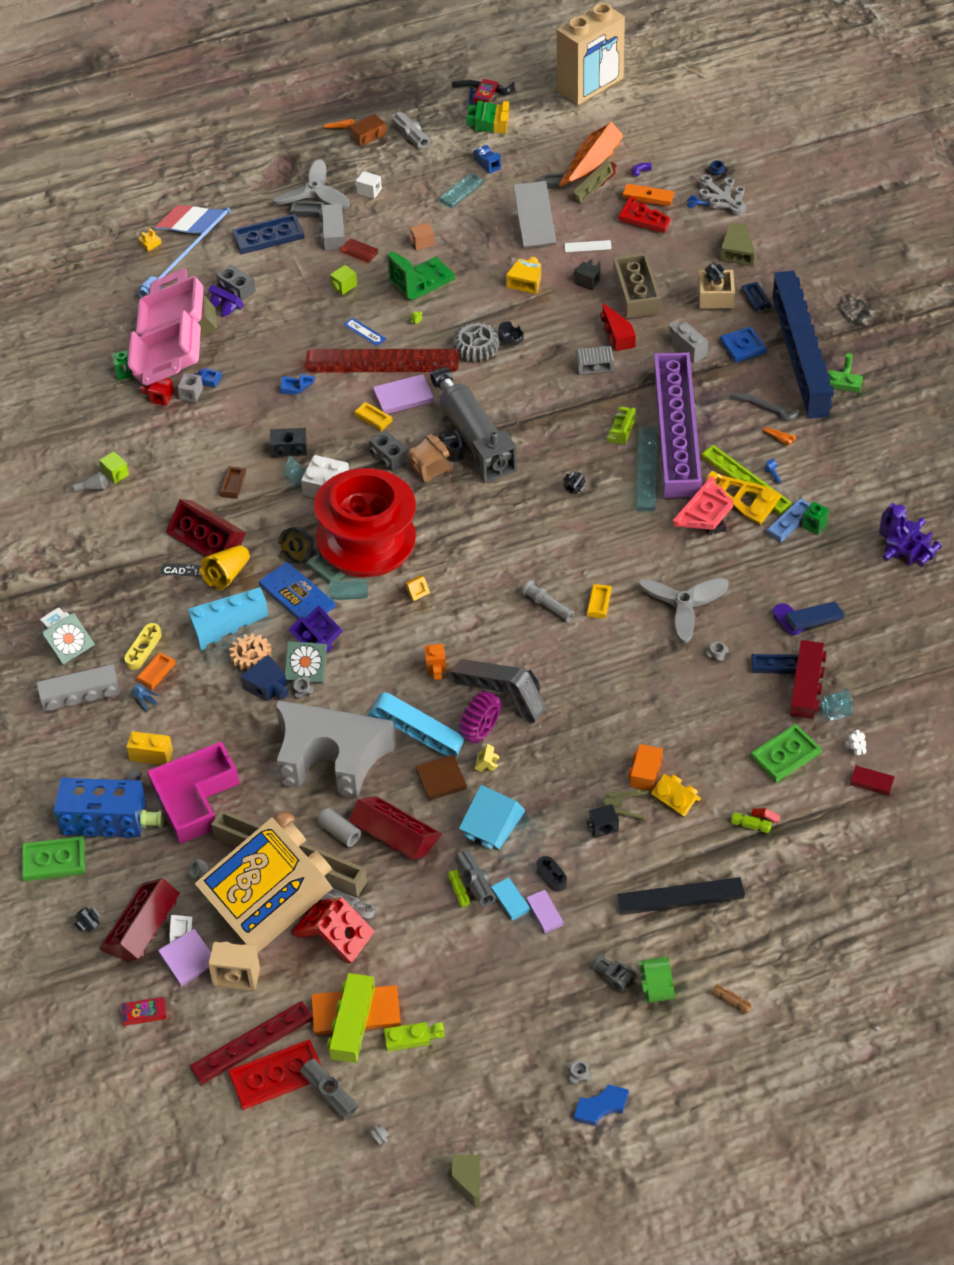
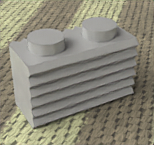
[576,346,614,375]

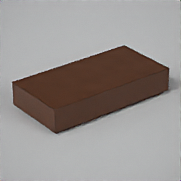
[219,466,246,499]

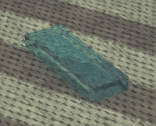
[439,173,484,208]

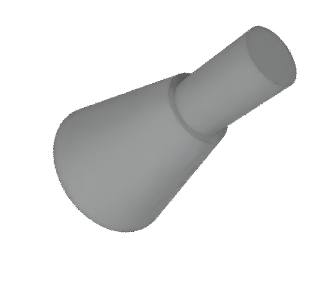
[73,472,108,492]

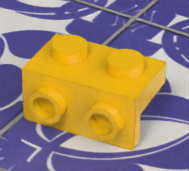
[651,773,701,816]

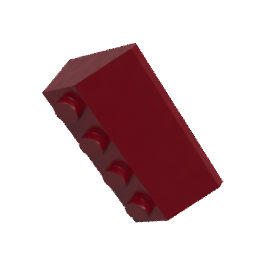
[166,499,247,556]
[349,796,442,860]
[99,878,180,962]

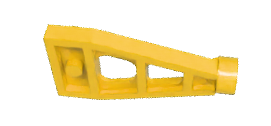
[706,471,781,526]

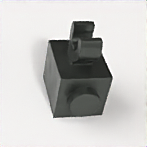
[573,259,601,291]

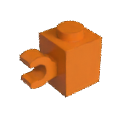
[424,643,446,680]

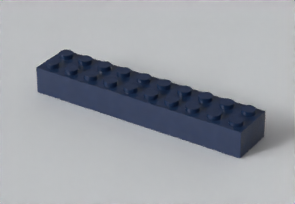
[772,270,834,419]

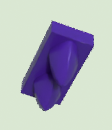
[208,284,244,317]

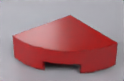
[751,808,780,823]

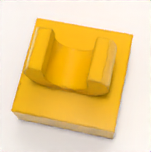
[138,228,161,251]
[405,575,430,601]

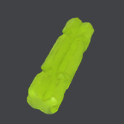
[731,812,772,833]
[448,870,470,908]

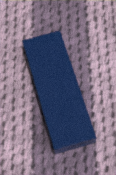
[785,601,845,631]
[751,654,798,674]

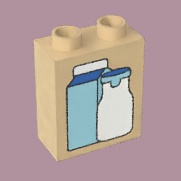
[556,3,625,105]

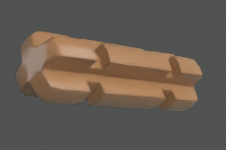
[712,984,752,1014]

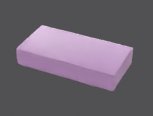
[526,890,563,934]

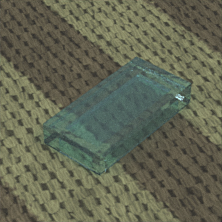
[330,580,368,601]

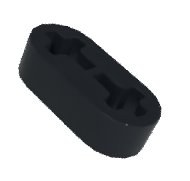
[536,856,567,892]

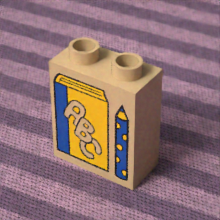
[195,817,333,954]

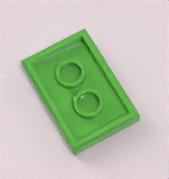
[750,724,822,783]
[22,836,85,881]

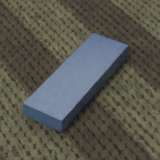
[766,498,811,543]

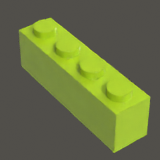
[327,973,375,1063]

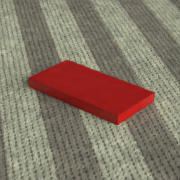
[228,1039,321,1110]

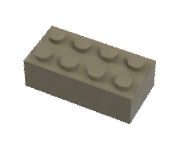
[613,253,661,318]

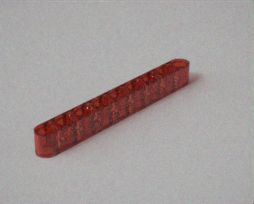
[304,349,459,373]

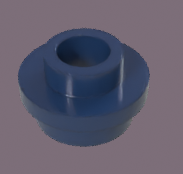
[709,160,725,175]

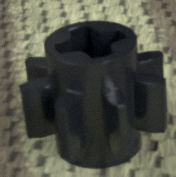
[704,262,725,283]
[563,471,586,494]
[74,906,100,932]

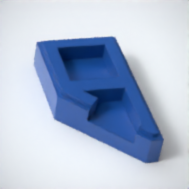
[194,368,222,388]

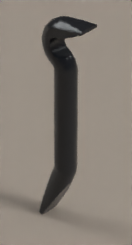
[452,80,515,94]

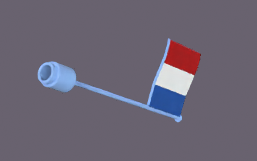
[138,205,230,298]

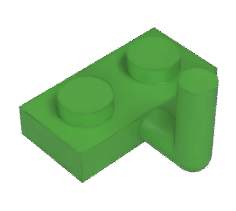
[828,353,863,393]

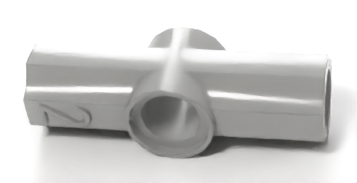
[393,112,430,149]

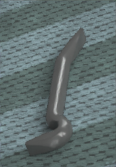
[730,394,800,421]

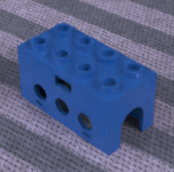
[54,778,147,838]

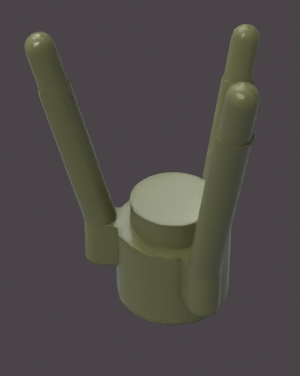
[604,789,651,820]

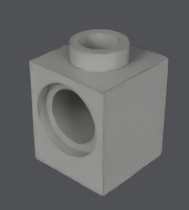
[178,373,203,403]

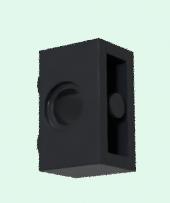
[270,428,307,457]

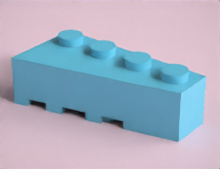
[188,587,268,651]

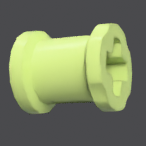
[140,810,164,828]

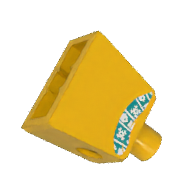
[506,257,541,294]

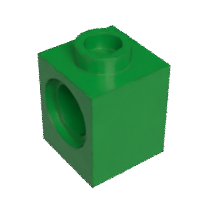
[112,350,134,380]
[802,502,829,535]

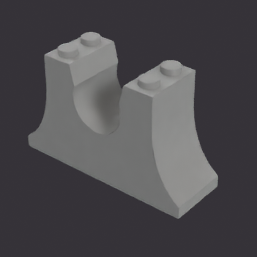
[276,700,396,798]

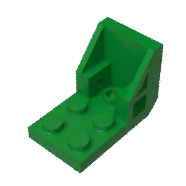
[387,251,455,300]

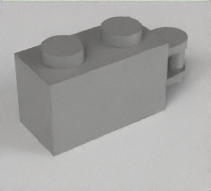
[669,321,708,363]

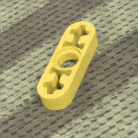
[124,623,162,670]

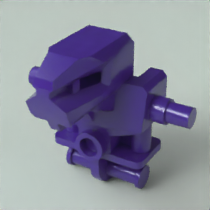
[879,503,942,567]

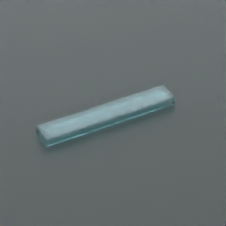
[637,427,657,511]

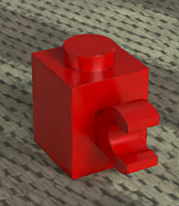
[140,378,174,406]

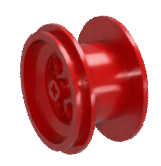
[314,468,416,577]

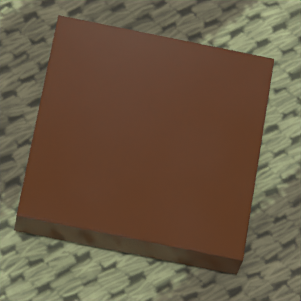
[416,755,467,801]

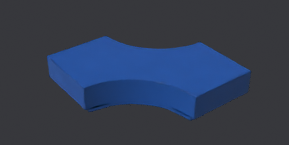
[574,1084,629,1126]

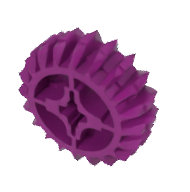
[458,691,502,744]

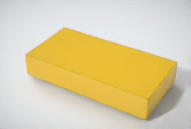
[354,402,392,431]
[587,584,612,619]

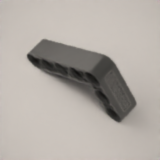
[448,659,546,724]

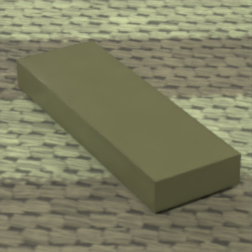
[573,159,613,204]

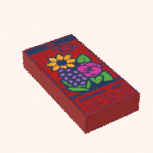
[473,79,498,103]
[121,997,167,1026]

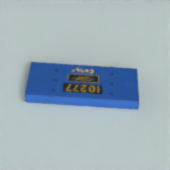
[259,561,336,619]

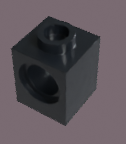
[586,804,619,838]

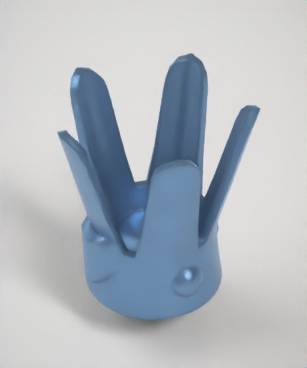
[131,684,158,711]

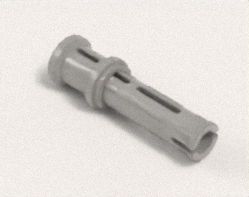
[521,580,574,622]

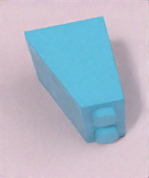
[459,785,525,850]

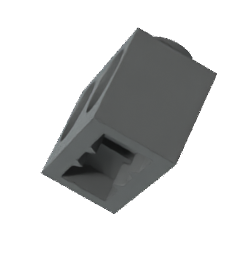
[216,264,256,301]
[369,430,409,472]

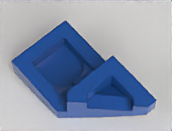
[280,374,315,394]

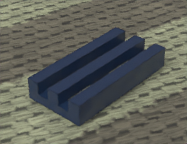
[741,282,771,312]

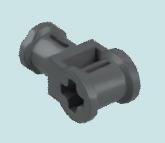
[591,953,636,993]

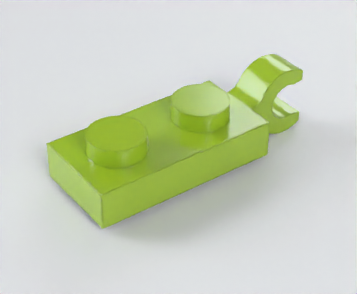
[384,1022,445,1052]

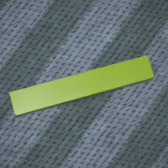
[700,445,792,516]

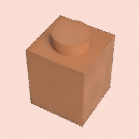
[408,223,435,250]

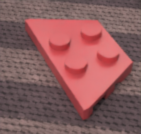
[673,477,733,530]

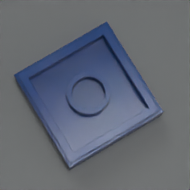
[720,327,767,363]

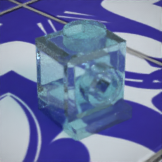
[822,688,854,720]

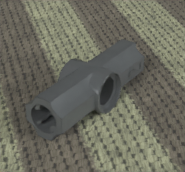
[454,850,496,907]
[300,1059,359,1120]

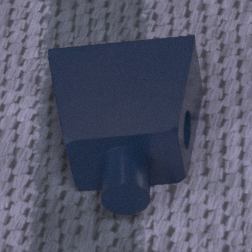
[241,655,289,701]

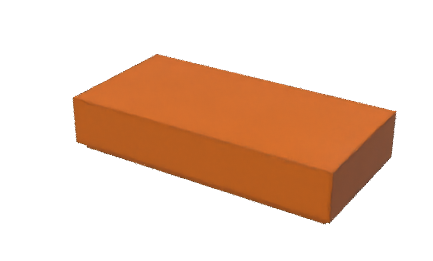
[136,652,176,690]

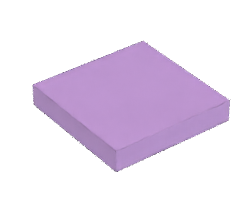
[158,929,211,986]

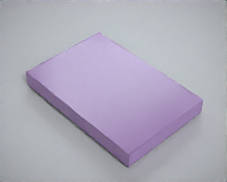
[373,374,434,414]

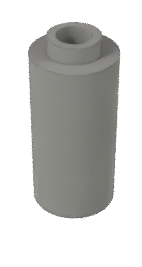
[317,808,361,847]

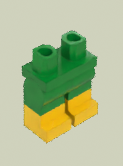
[466,101,509,134]

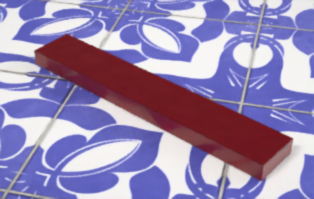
[189,1001,313,1085]

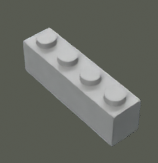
[37,664,120,712]

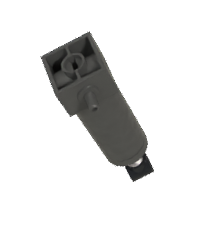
[430,366,517,483]

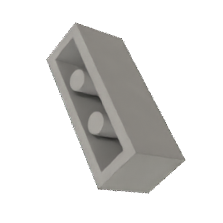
[319,204,345,251]

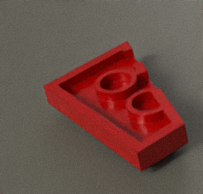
[618,196,671,233]

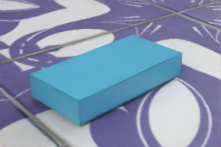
[491,878,530,921]

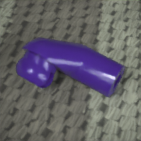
[630,162,652,177]

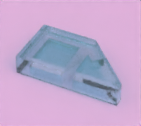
[285,456,306,487]

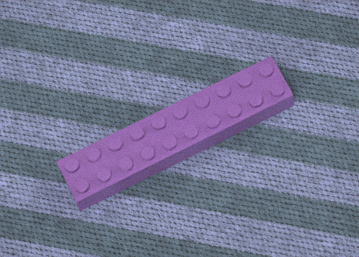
[654,352,702,498]

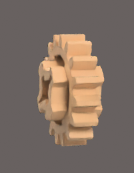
[230,633,272,671]

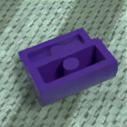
[289,605,343,652]

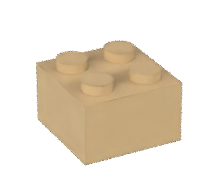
[698,270,735,309]
[208,942,260,991]

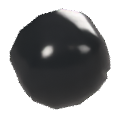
[498,321,524,346]

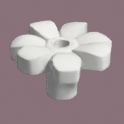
[845,730,866,755]

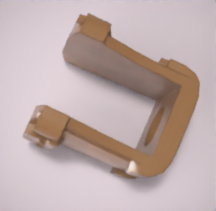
[407,434,452,482]

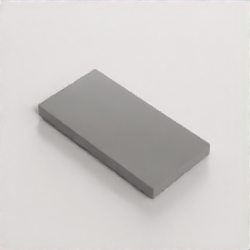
[513,181,556,249]

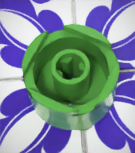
[639,956,676,1003]

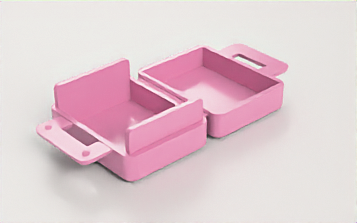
[128,268,203,385]

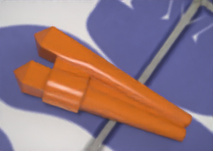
[324,119,354,129]
[763,427,796,446]

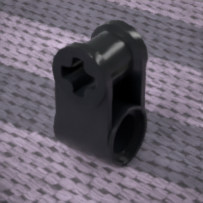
[438,428,463,462]

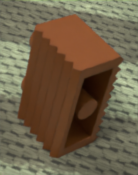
[349,114,387,146]

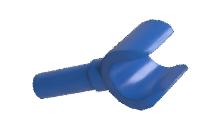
[687,195,710,208]
[765,459,781,483]

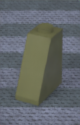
[721,222,755,266]

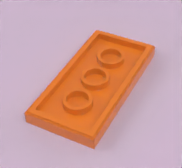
[312,985,401,1036]

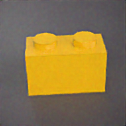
[126,731,173,765]

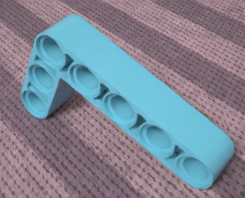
[364,692,464,758]

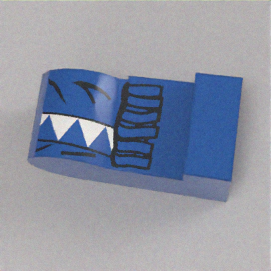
[474,145,501,174]

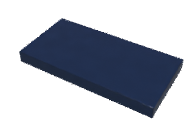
[232,214,305,255]

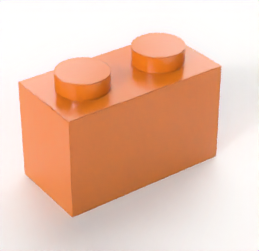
[628,744,663,792]

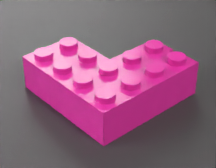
[147,741,240,844]

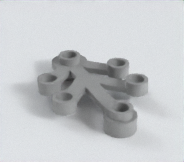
[699,175,746,215]

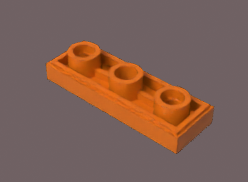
[623,183,674,206]

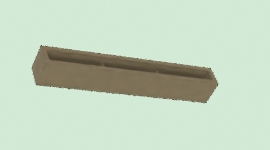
[211,809,367,898]

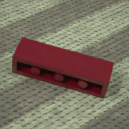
[790,640,827,719]

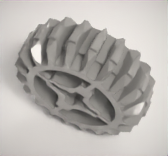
[453,322,499,362]

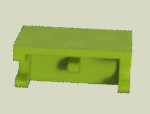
[607,407,636,445]

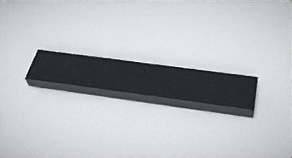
[617,877,745,915]

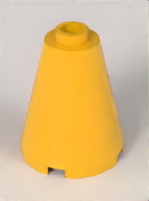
[199,545,250,591]

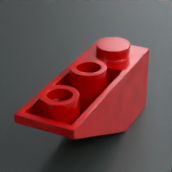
[600,304,636,351]

